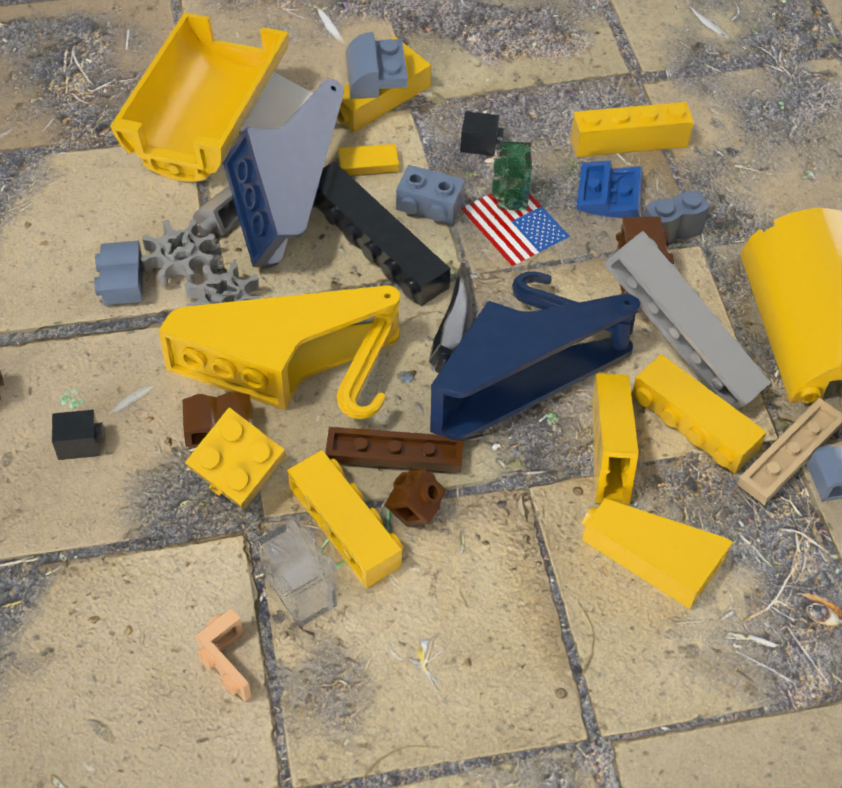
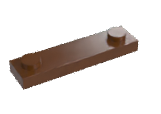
[325,426,463,472]

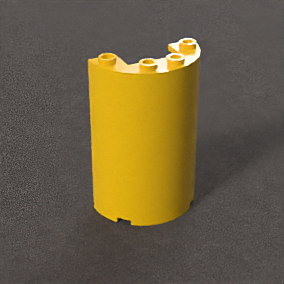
[110,12,289,182]
[740,208,842,403]

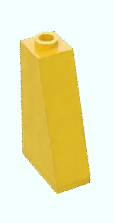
[337,36,432,132]
[592,373,639,505]
[582,498,733,609]

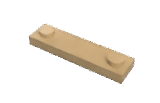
[737,398,842,505]

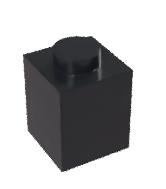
[460,111,504,156]
[52,409,105,460]

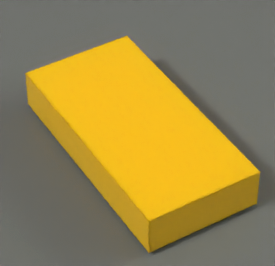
[338,144,399,176]

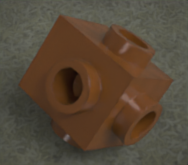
[384,468,446,527]

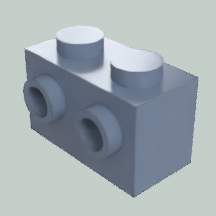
[396,165,465,225]

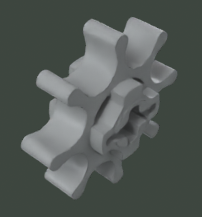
[140,220,216,286]
[184,262,261,306]

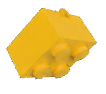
[185,407,286,510]

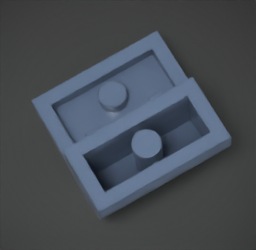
[346,32,408,99]

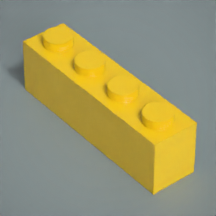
[570,102,694,157]
[631,354,767,474]
[287,450,403,589]

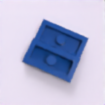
[576,160,643,218]

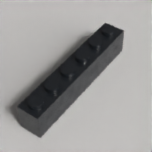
[312,161,451,306]

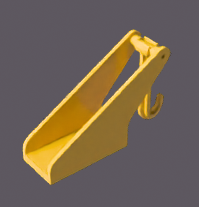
[158,285,400,419]

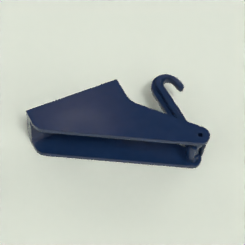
[430,271,640,440]

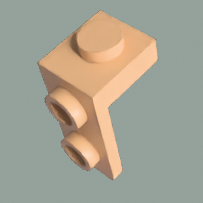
[196,608,251,702]

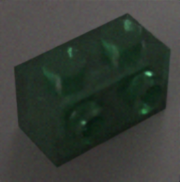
[492,141,532,210]

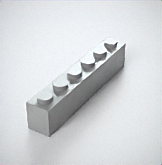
[604,231,771,410]

